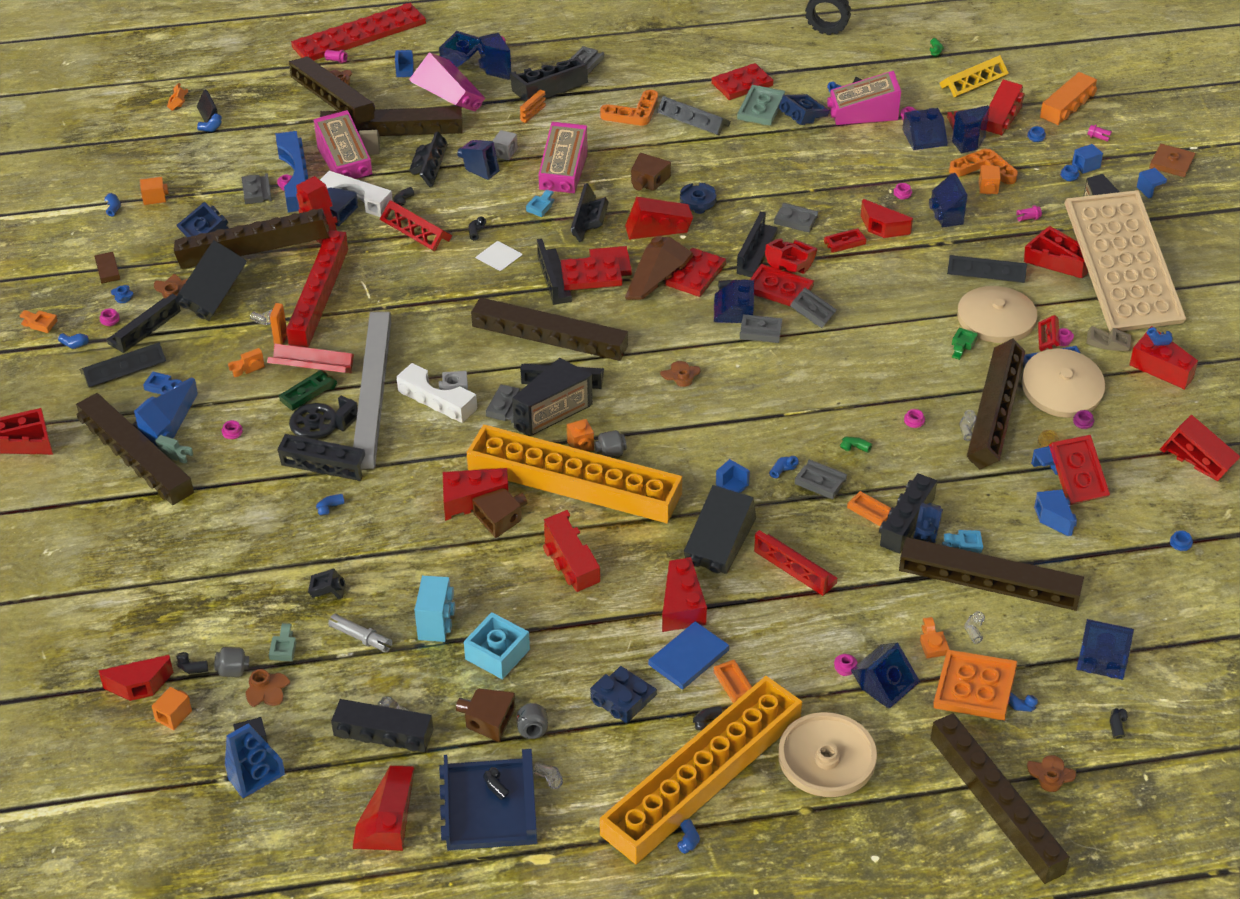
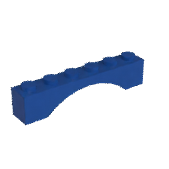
[275,131,308,212]

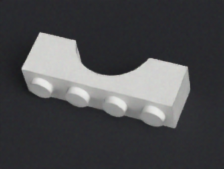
[320,171,393,217]
[396,363,477,423]

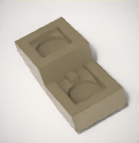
[1086,326,1131,351]

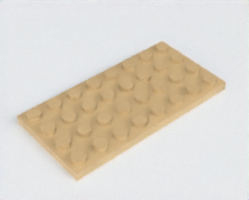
[1064,190,1186,332]

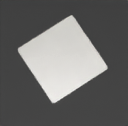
[475,241,522,271]

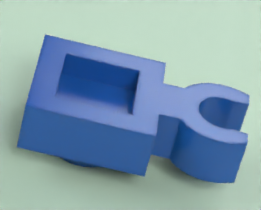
[143,372,182,394]

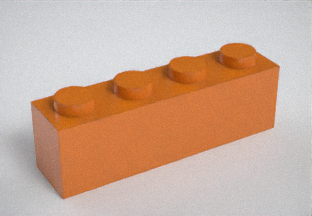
[1040,72,1097,125]

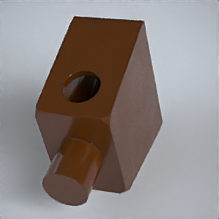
[631,152,671,191]
[472,488,528,538]
[456,688,516,742]

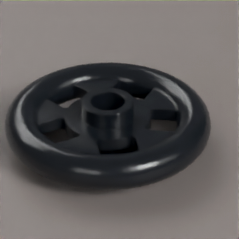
[289,403,337,440]

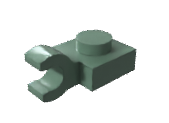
[156,435,193,463]
[269,623,297,661]

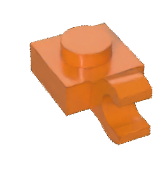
[167,83,188,111]
[20,310,58,333]
[228,348,265,377]
[920,617,950,659]

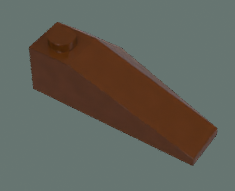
[625,236,694,300]

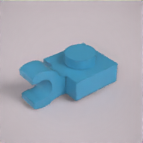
[526,189,554,217]
[942,530,983,553]

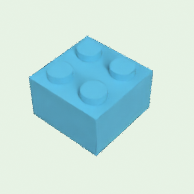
[415,575,455,642]
[464,612,530,680]

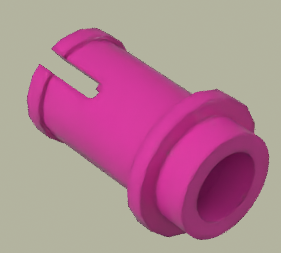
[325,49,348,64]
[1087,124,1112,142]
[1016,205,1042,222]

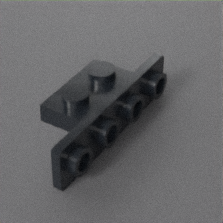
[409,131,448,187]
[571,183,609,242]

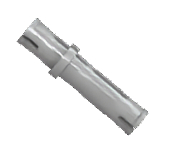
[328,613,392,653]

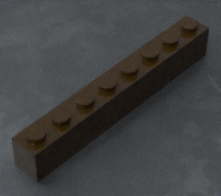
[289,56,375,124]
[320,107,463,136]
[174,208,329,269]
[471,297,628,361]
[967,338,1026,470]
[76,393,194,506]
[899,537,1084,611]
[930,713,1070,884]

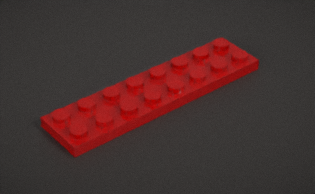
[291,3,426,61]

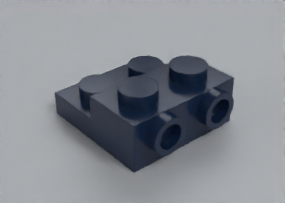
[779,94,830,125]
[176,202,229,237]
[590,666,657,724]

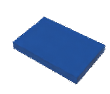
[648,621,729,690]

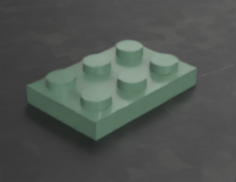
[737,85,785,126]

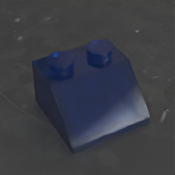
[439,31,486,67]
[478,32,511,80]
[952,105,990,154]
[902,108,948,150]
[929,173,968,228]
[714,279,754,323]
[1076,619,1134,680]
[851,642,920,708]

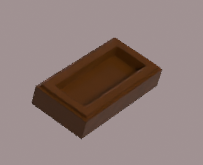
[94,252,120,284]

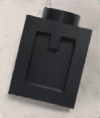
[335,395,358,432]
[308,568,346,599]

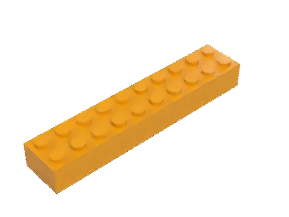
[467,424,682,524]
[600,676,802,865]

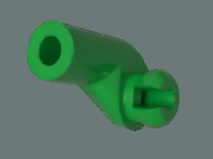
[930,38,944,56]
[840,436,873,453]

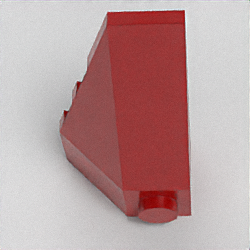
[353,765,415,851]

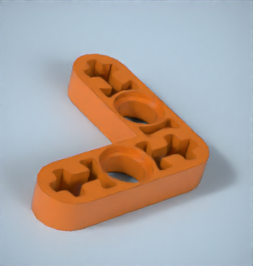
[600,90,658,126]
[949,149,1018,184]

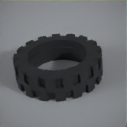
[805,0,851,35]

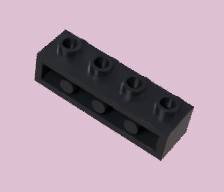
[879,473,937,554]
[331,699,434,752]

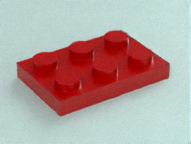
[711,63,774,100]
[666,247,726,297]
[561,255,622,290]
[745,264,814,306]
[1049,435,1110,505]

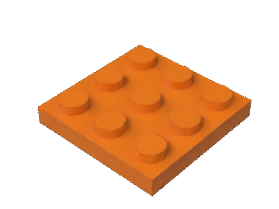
[934,650,1017,721]

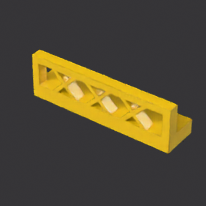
[939,55,1009,97]

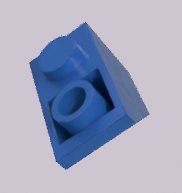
[1034,490,1077,536]

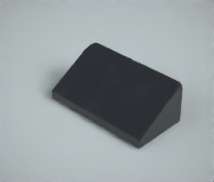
[197,89,218,122]

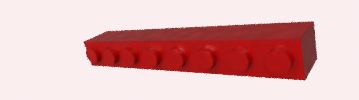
[286,230,348,348]

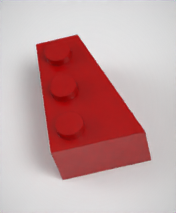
[296,176,338,245]
[625,196,693,240]
[0,408,53,455]
[443,468,509,521]

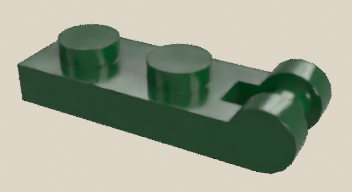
[279,370,337,411]

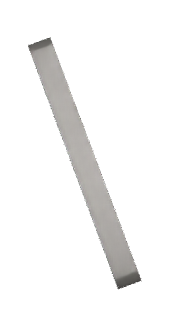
[353,311,391,469]

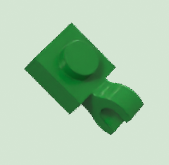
[951,328,978,360]

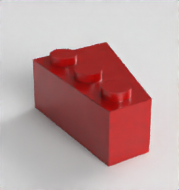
[982,79,1025,136]
[1024,226,1089,279]
[1129,326,1198,390]
[1159,414,1240,481]
[543,510,600,592]
[662,557,707,632]

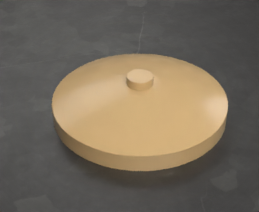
[957,286,1037,343]
[1022,349,1105,418]
[778,712,877,797]

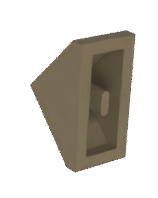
[359,130,380,155]

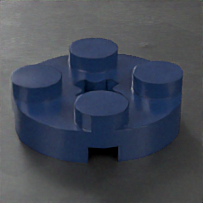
[680,183,717,214]

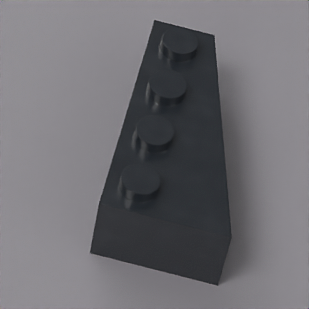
[510,58,588,102]

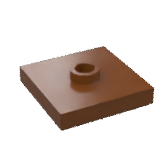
[1149,143,1196,177]

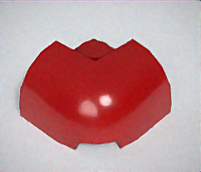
[765,238,817,274]

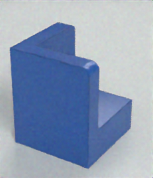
[395,50,414,77]
[1072,144,1103,174]
[1137,168,1167,199]
[1031,446,1058,475]
[716,459,750,493]

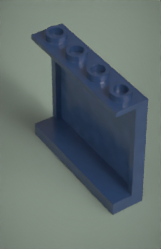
[439,749,537,851]

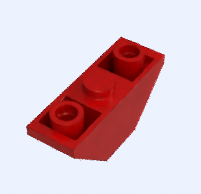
[861,199,913,238]
[99,655,174,701]

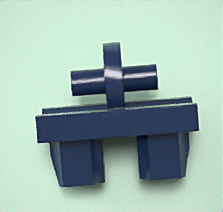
[913,503,943,544]

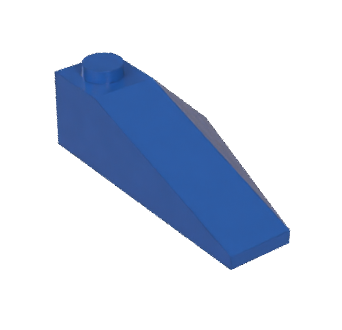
[134,377,198,447]
[225,723,285,798]

